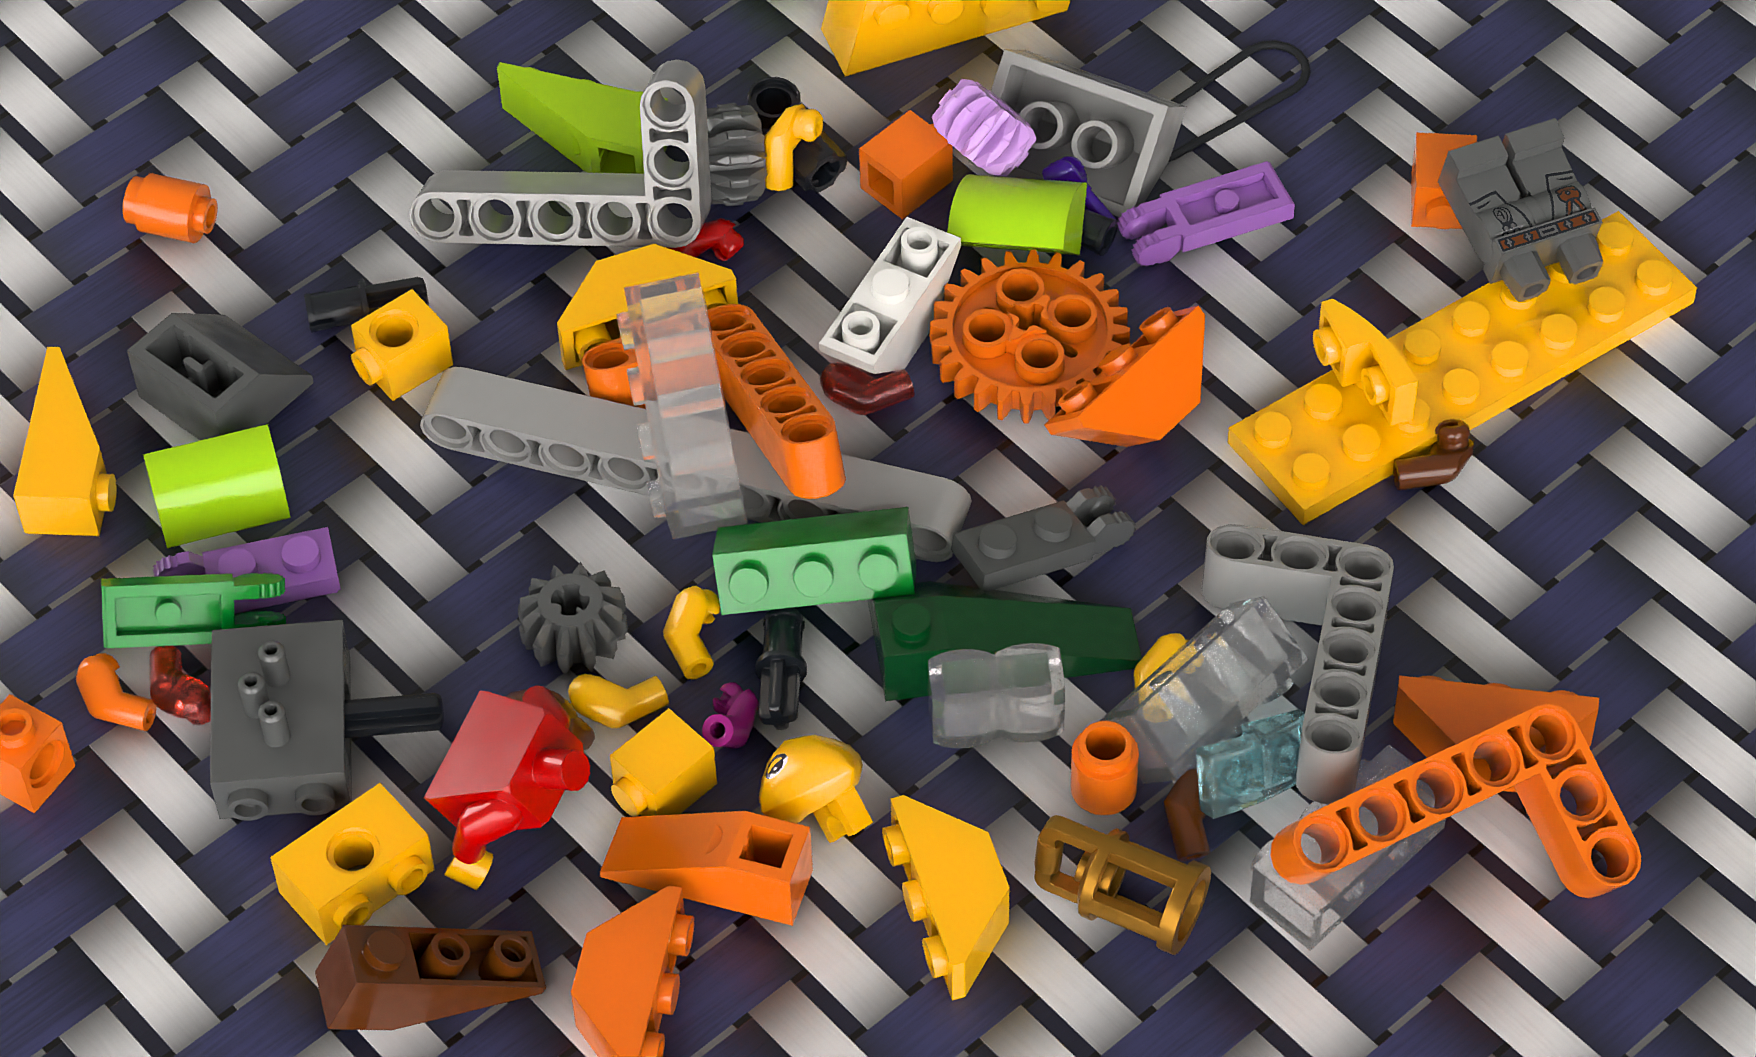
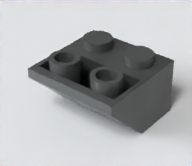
[127,313,314,440]

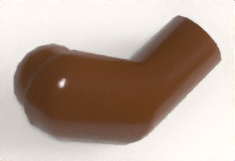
[1393,419,1474,491]
[1164,768,1219,861]

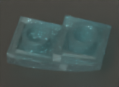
[1196,709,1305,819]

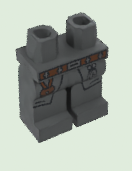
[1438,118,1603,302]

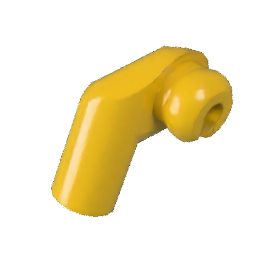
[764,104,823,191]

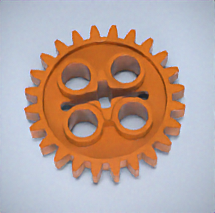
[930,250,1130,424]

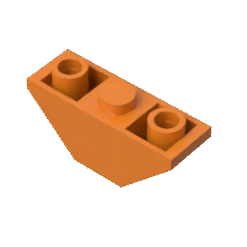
[1044,305,1205,447]
[1393,675,1599,792]
[571,885,694,1057]

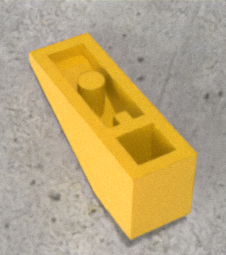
[13,347,117,536]

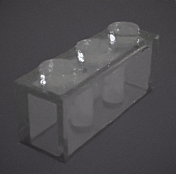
[1100,596,1308,784]
[1250,745,1446,951]

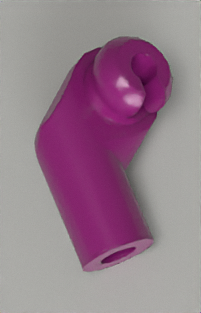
[702,682,759,748]

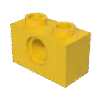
[270,783,435,945]

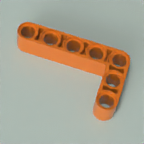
[582,304,846,499]
[1270,703,1641,898]

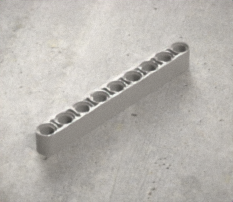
[420,367,972,562]

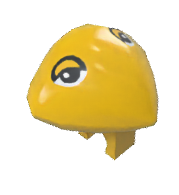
[759,735,873,843]

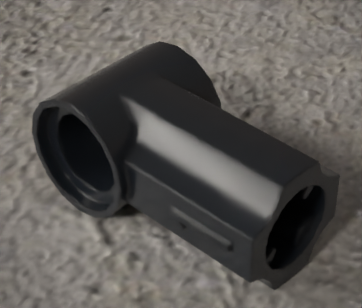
[747,77,847,194]

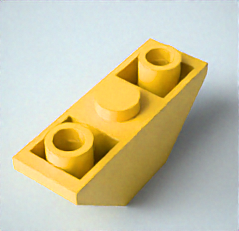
[557,244,738,370]
[882,795,1009,1000]

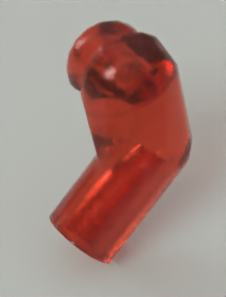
[149,646,211,725]

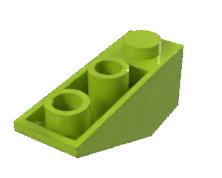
[497,62,668,174]

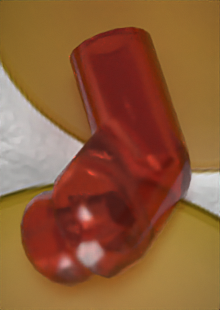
[820,362,915,415]

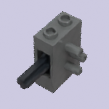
[210,620,444,821]

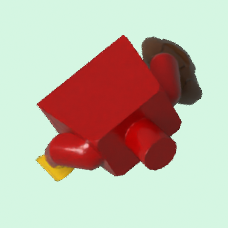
[424,685,595,890]

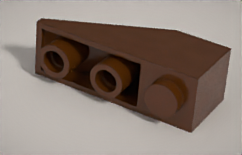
[315,925,546,1031]

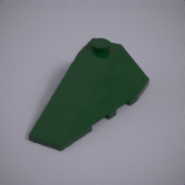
[868,581,1142,702]

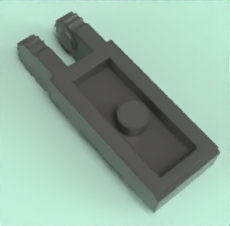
[951,485,1136,593]

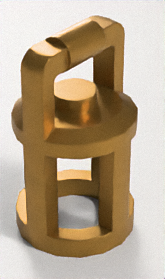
[1034,815,1211,955]

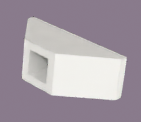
[819,217,961,374]

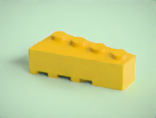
[821,0,1071,77]

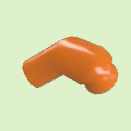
[76,653,157,731]

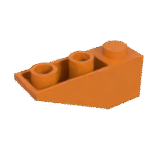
[600,811,813,926]

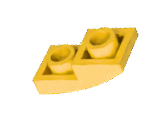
[1313,299,1419,426]

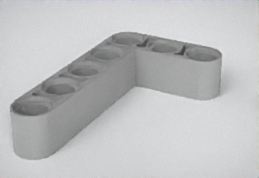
[409,60,712,248]
[1202,524,1394,804]

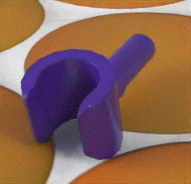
[1042,156,1116,220]

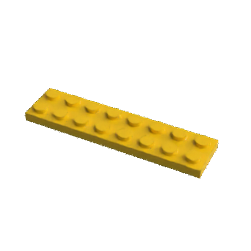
[1227,211,1697,525]

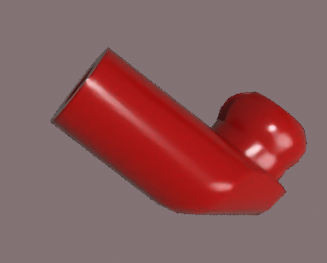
[666,218,744,261]

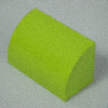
[947,174,1087,255]
[143,424,291,548]

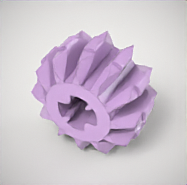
[931,79,1036,177]

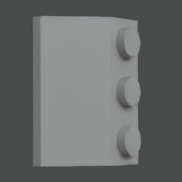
[968,49,1187,217]

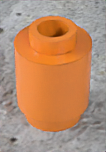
[123,173,218,243]
[1071,721,1139,815]

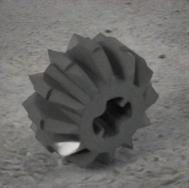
[707,103,767,206]
[518,562,628,675]

